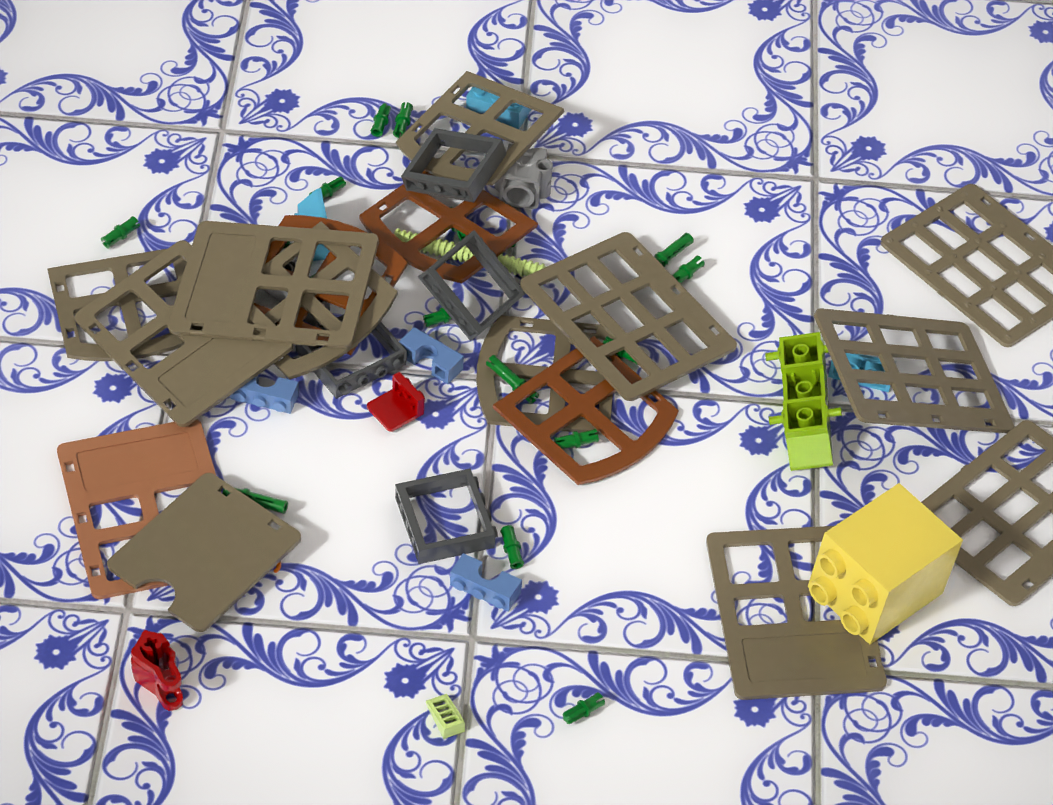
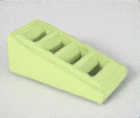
[426,694,465,739]

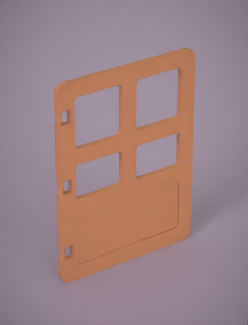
[57,419,221,599]

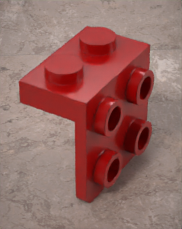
[367,372,425,432]

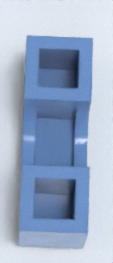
[399,327,464,384]
[230,375,299,414]
[450,553,522,612]

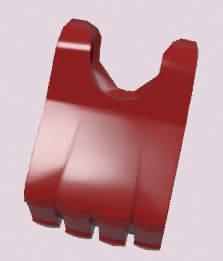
[131,630,183,711]

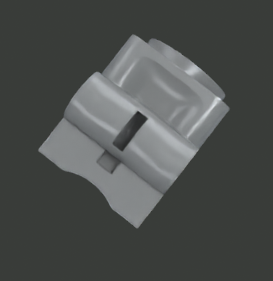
[494,143,553,209]

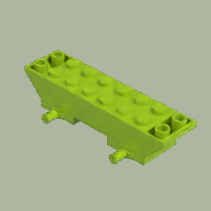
[765,332,842,471]

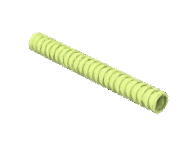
[394,228,546,277]

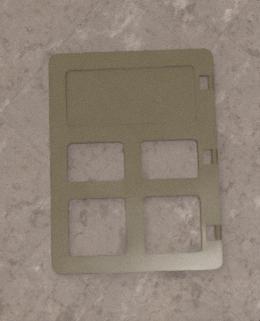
[168,221,379,348]
[74,240,293,427]
[706,526,887,700]

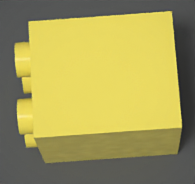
[808,483,963,644]

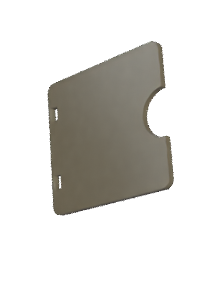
[107,473,301,632]

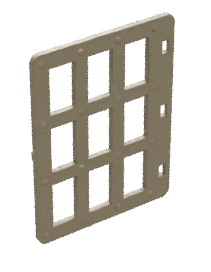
[880,184,1053,347]
[520,232,737,401]
[814,308,1015,433]
[921,420,1053,606]

